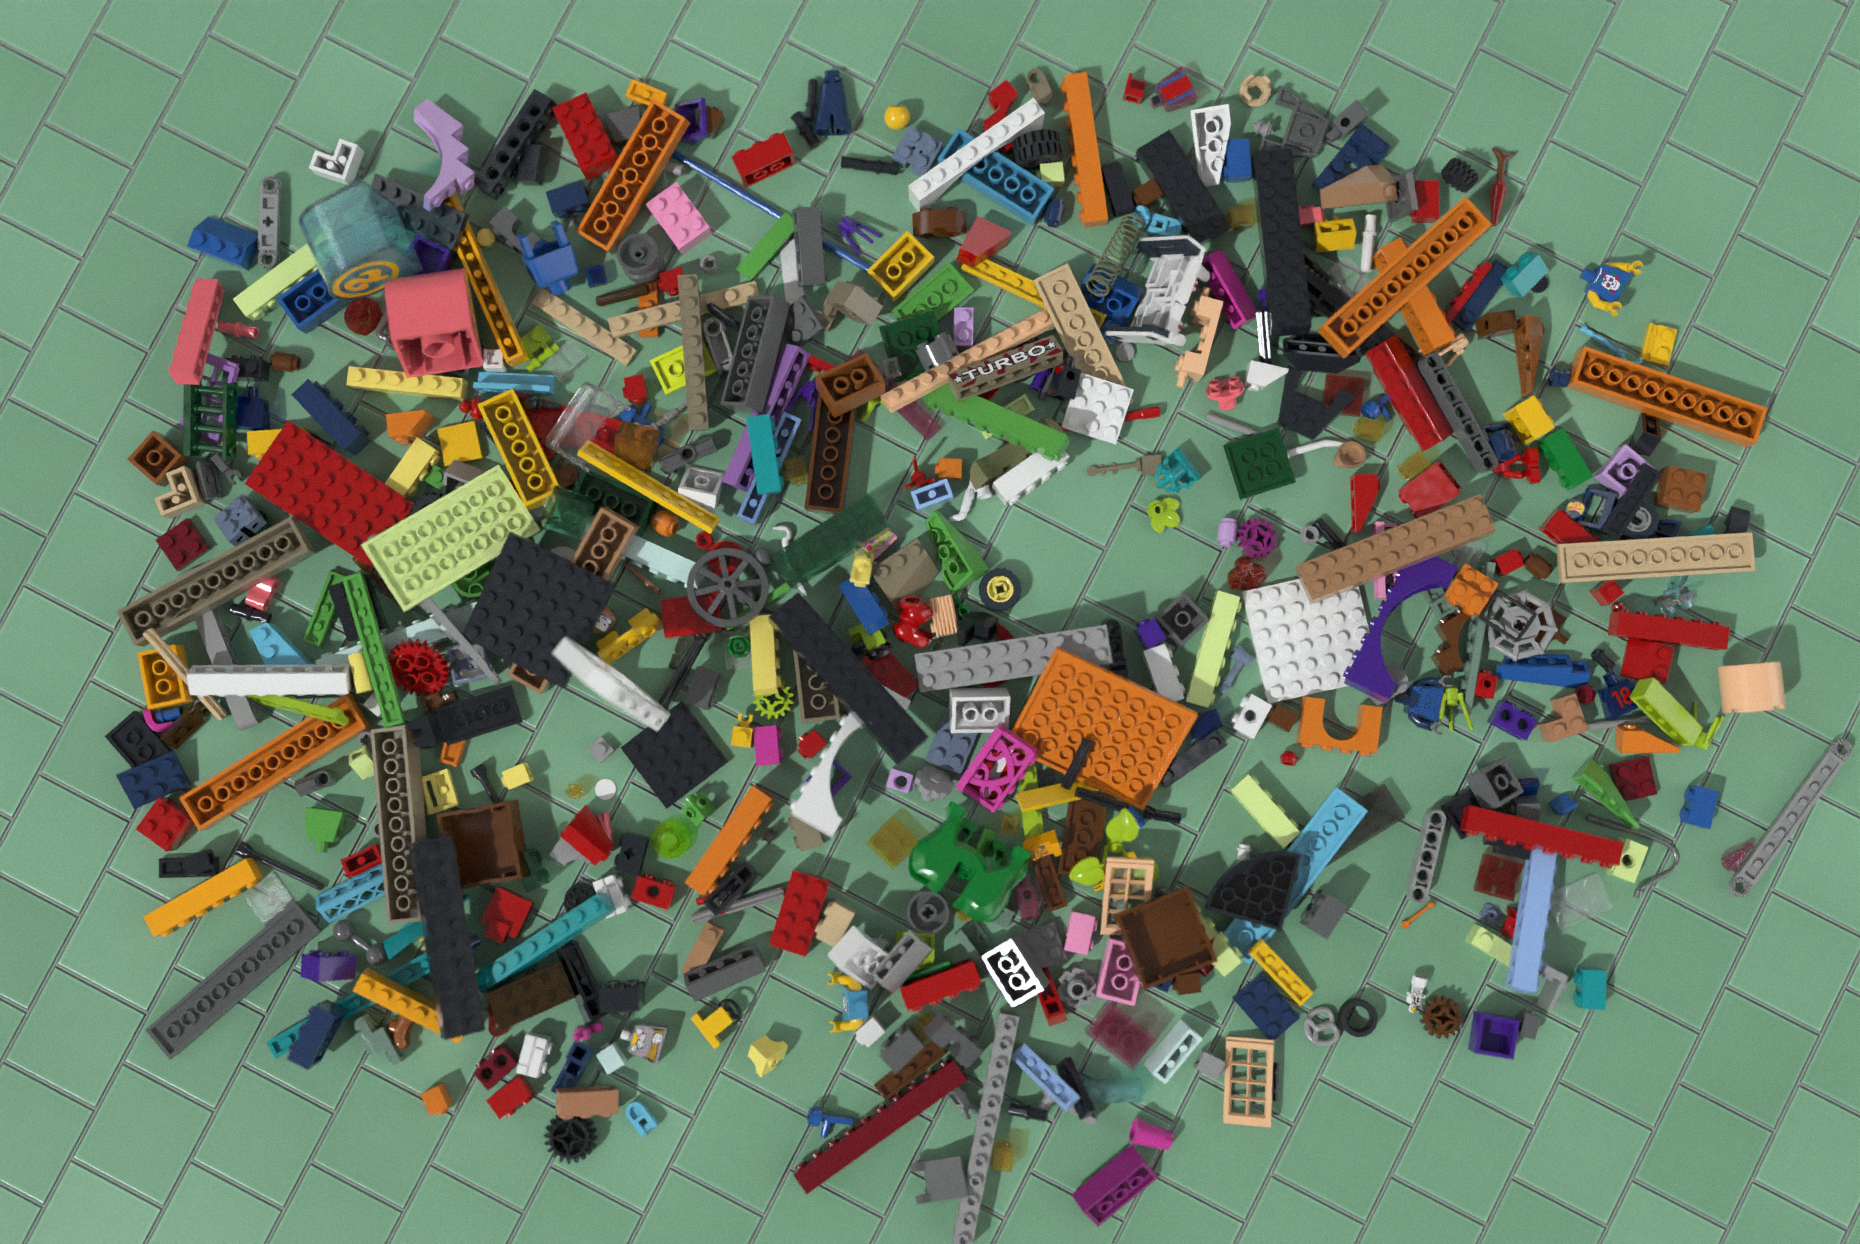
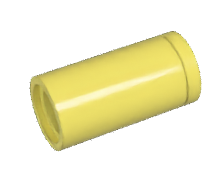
[348,652,374,694]

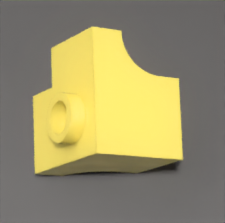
[748,1035,788,1077]

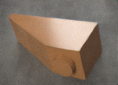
[681,920,726,973]

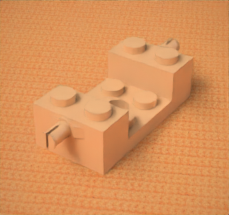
[1175,287,1224,388]

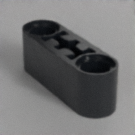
[1101,161,1134,218]

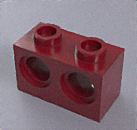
[473,1043,519,1091]

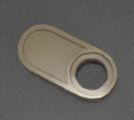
[1026,68,1053,106]

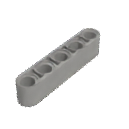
[1406,809,1446,903]

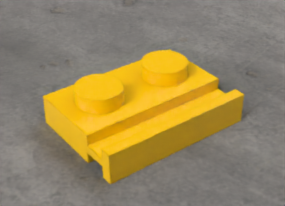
[1639,322,1677,367]

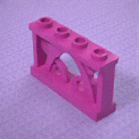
[955,722,1038,813]

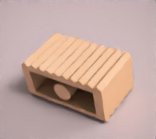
[928,595,958,638]

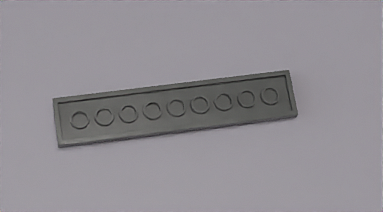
[146,901,322,1059]

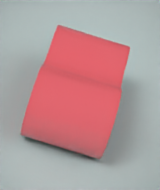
[245,576,280,611]

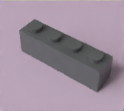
[792,207,827,287]
[683,943,766,1002]

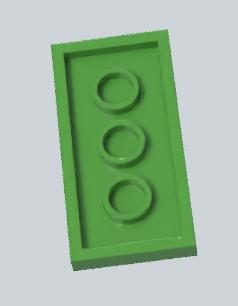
[892,262,974,323]

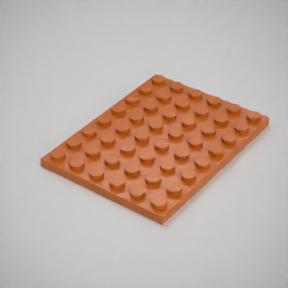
[1006,646,1198,810]

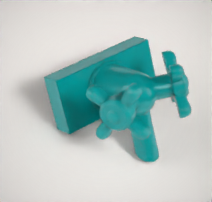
[1154,447,1202,493]

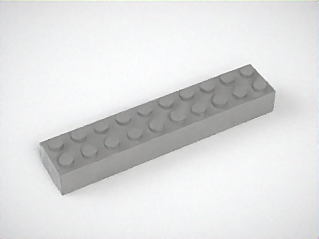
[914,625,1113,693]

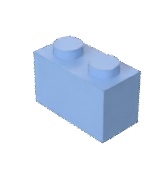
[911,478,953,512]

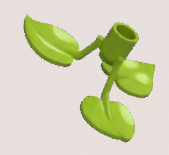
[1069,808,1159,886]

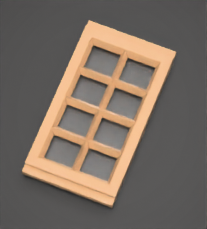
[1100,856,1154,935]

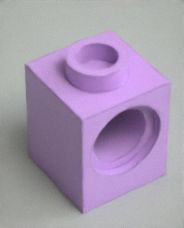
[886,768,915,794]

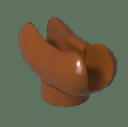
[388,1016,415,1049]

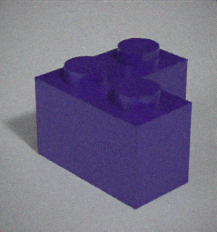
[301,950,357,982]

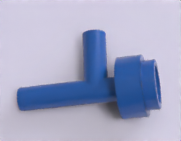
[1360,394,1393,421]
[620,402,664,434]
[807,1106,853,1138]

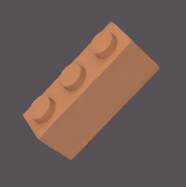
[555,1085,619,1119]

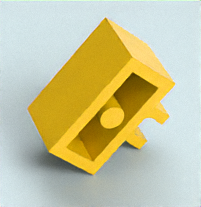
[1313,216,1356,253]

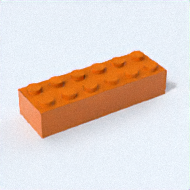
[1373,237,1455,356]
[685,784,775,896]

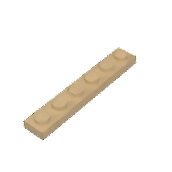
[532,288,638,367]

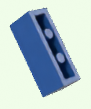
[839,579,889,636]

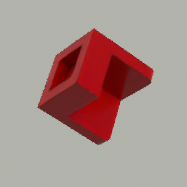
[1122,72,1146,104]

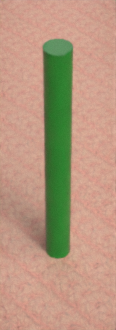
[879,960,953,990]

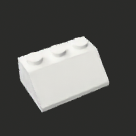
[949,688,1010,733]

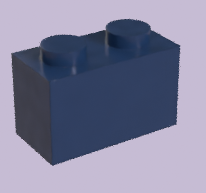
[546,181,591,219]

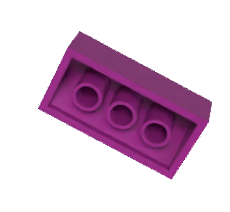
[1071,1145,1158,1227]

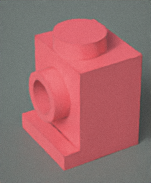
[1298,205,1324,229]

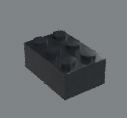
[327,574,389,642]

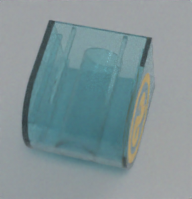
[299,178,423,300]

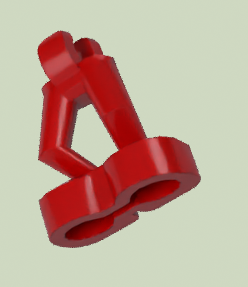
[1492,447,1540,484]

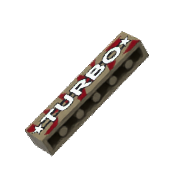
[948,335,1063,402]

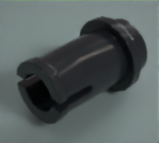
[1590,648,1616,672]

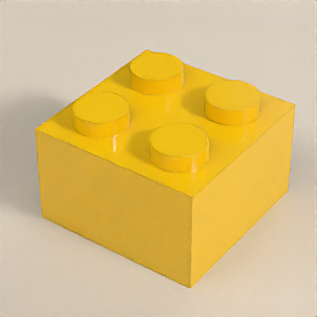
[1503,395,1555,445]

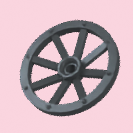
[687,548,768,628]

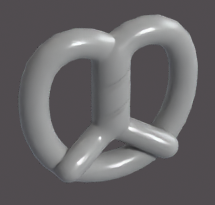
[1304,1007,1340,1046]

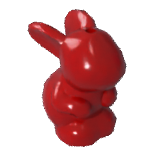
[892,596,934,647]

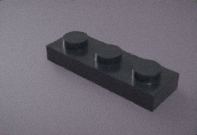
[1056,1056,1096,1120]

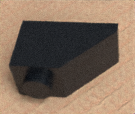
[1631,412,1661,457]

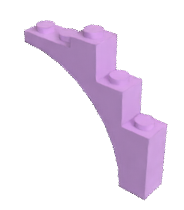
[414,99,475,212]

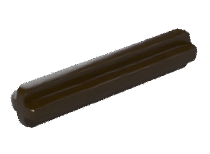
[596,284,650,307]

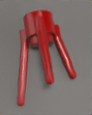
[903,457,935,489]

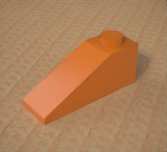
[1615,723,1680,753]

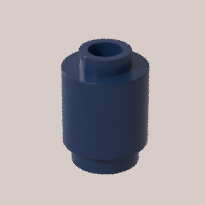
[1044,198,1066,228]

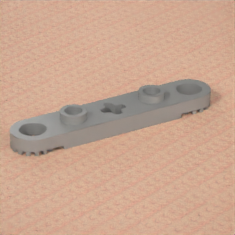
[258,175,281,270]

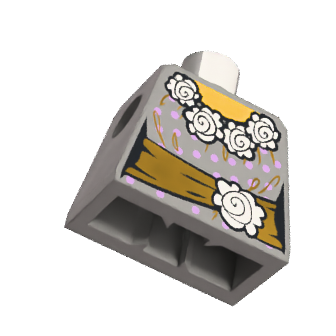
[620,1022,670,1065]

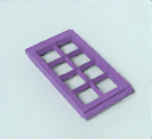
[180,352,240,445]

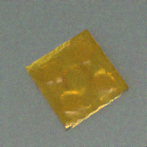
[866,815,919,870]

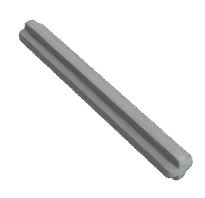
[691,887,785,924]

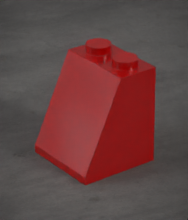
[1398,459,1462,519]

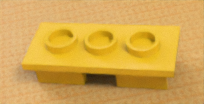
[596,608,663,664]

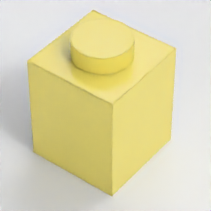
[501,763,534,790]

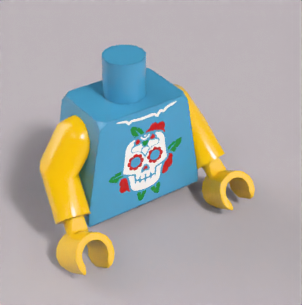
[827,972,868,1033]

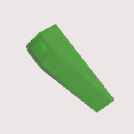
[925,510,988,594]
[1571,759,1640,829]

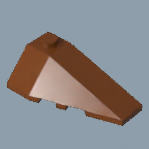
[1513,315,1545,398]

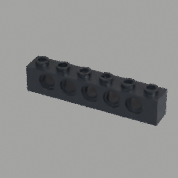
[474,89,557,200]

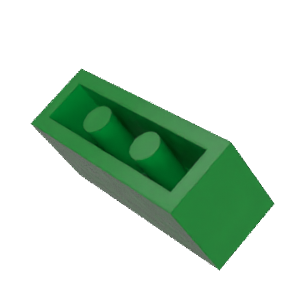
[1538,428,1593,490]

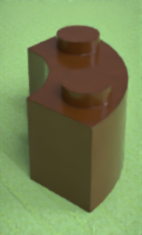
[912,206,967,239]

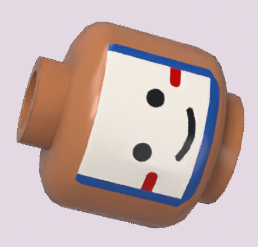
[593,606,617,635]

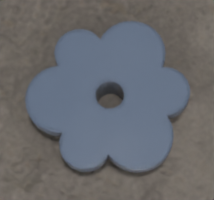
[1479,904,1502,926]

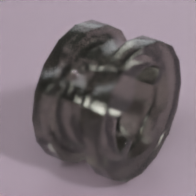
[761,826,779,845]

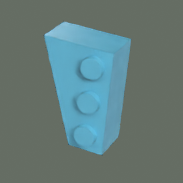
[249,622,315,665]

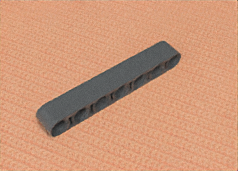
[1418,353,1498,473]

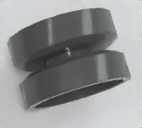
[617,234,664,283]
[907,889,949,934]

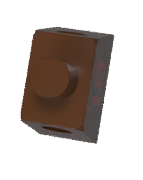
[1475,309,1518,340]

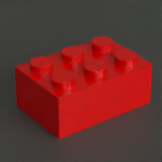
[732,132,796,188]
[660,592,725,639]

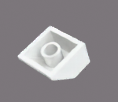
[678,465,725,514]

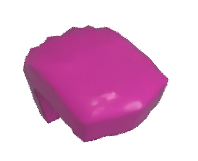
[143,709,174,732]

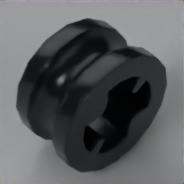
[1037,771,1055,787]

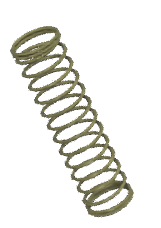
[1086,214,1145,297]

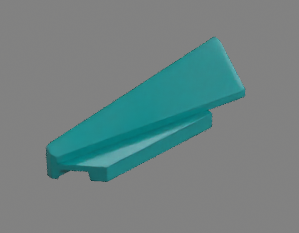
[383,895,471,959]

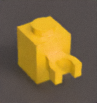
[731,713,754,748]

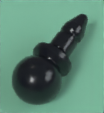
[524,396,562,411]

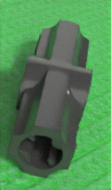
[658,435,718,474]

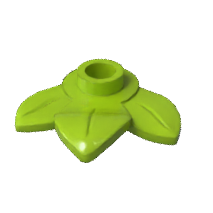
[1147,498,1180,534]

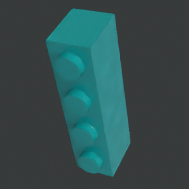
[746,414,784,496]

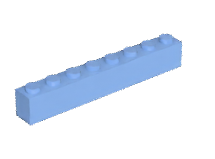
[1505,848,1558,994]

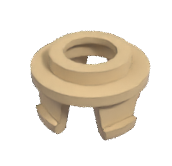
[1239,74,1271,107]

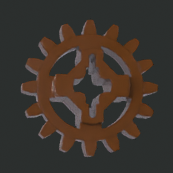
[1419,995,1464,1039]

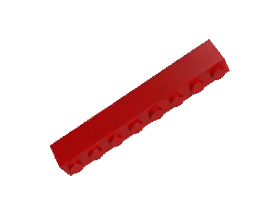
[1460,806,1623,869]

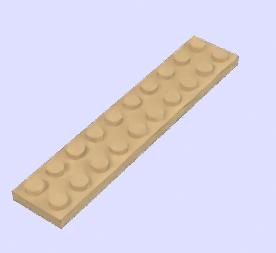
[1557,532,1756,583]

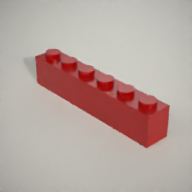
[1608,609,1730,650]

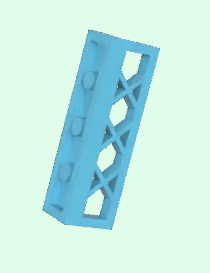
[473,372,555,396]
[316,863,385,923]

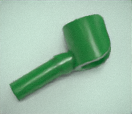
[952,593,970,620]

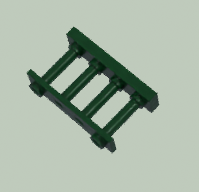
[183,379,238,461]

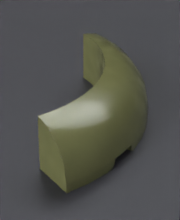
[970,418,1065,490]

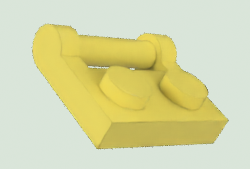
[422,768,460,816]

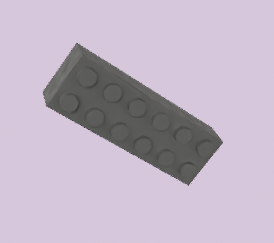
[720,295,790,413]

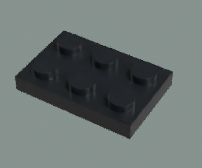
[105,711,172,768]

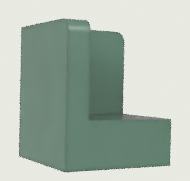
[991,907,1016,929]

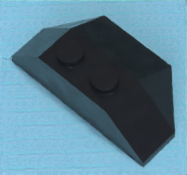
[1283,333,1361,374]

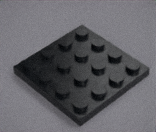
[620,701,729,809]

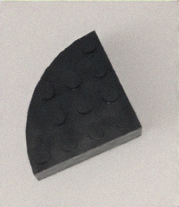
[1204,851,1302,931]

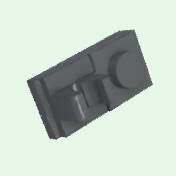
[194,461,223,500]

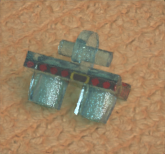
[1654,581,1697,616]

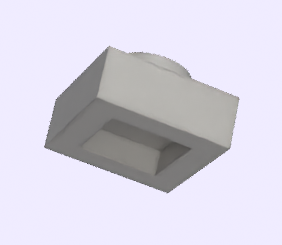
[587,736,615,763]

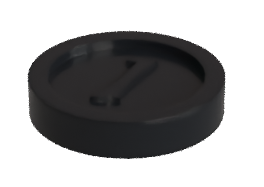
[1530,276,1548,293]

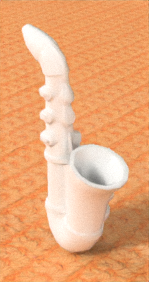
[949,480,993,521]

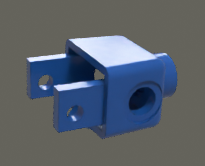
[517,220,579,295]

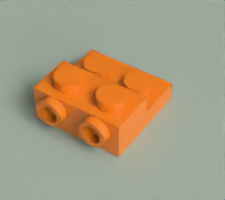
[1443,563,1499,617]

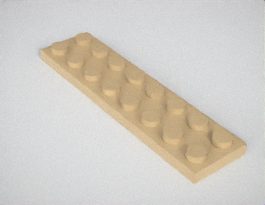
[1033,263,1134,404]

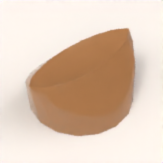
[1332,441,1366,468]

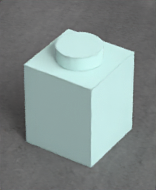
[596,1041,628,1074]

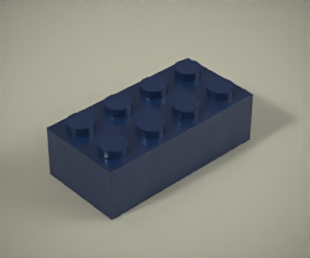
[291,379,372,455]

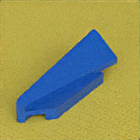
[1495,654,1591,689]

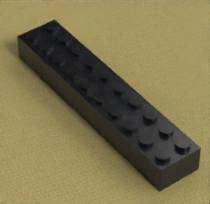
[1251,149,1312,337]
[768,592,929,766]
[408,835,485,1040]

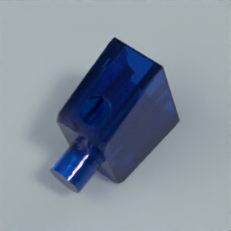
[236,386,271,431]

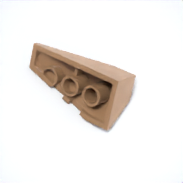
[1320,165,1398,209]

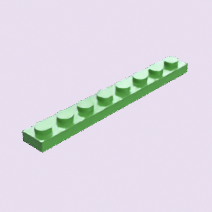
[342,572,406,728]

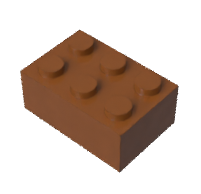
[815,352,885,418]

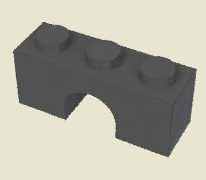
[489,206,542,257]
[923,1012,983,1069]

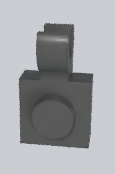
[211,453,245,485]
[947,1087,979,1120]

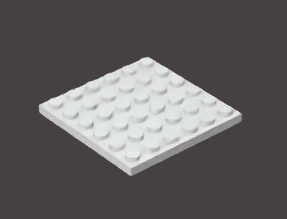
[1241,579,1369,704]

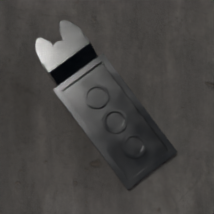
[408,685,523,749]

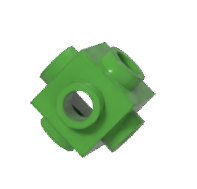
[681,791,716,827]

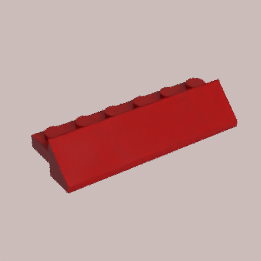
[1364,334,1454,452]

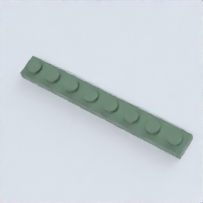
[1456,562,1496,715]

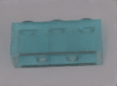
[1082,1078,1143,1103]

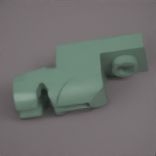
[352,1012,406,1065]

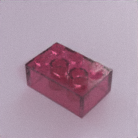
[1084,999,1156,1070]

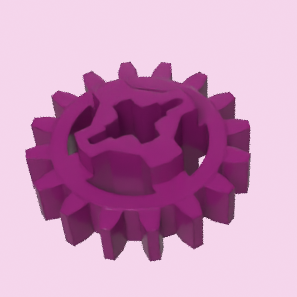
[1236,517,1278,559]

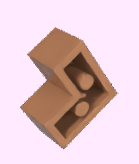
[1538,694,1588,742]

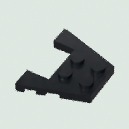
[1278,365,1356,441]

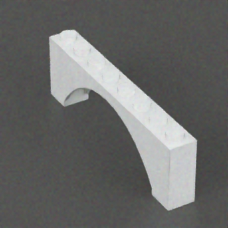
[908,98,1045,212]
[790,686,911,838]

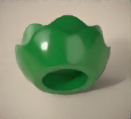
[727,634,751,658]

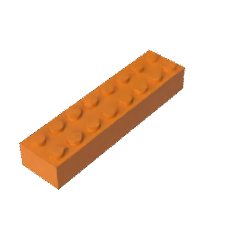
[576,99,690,255]

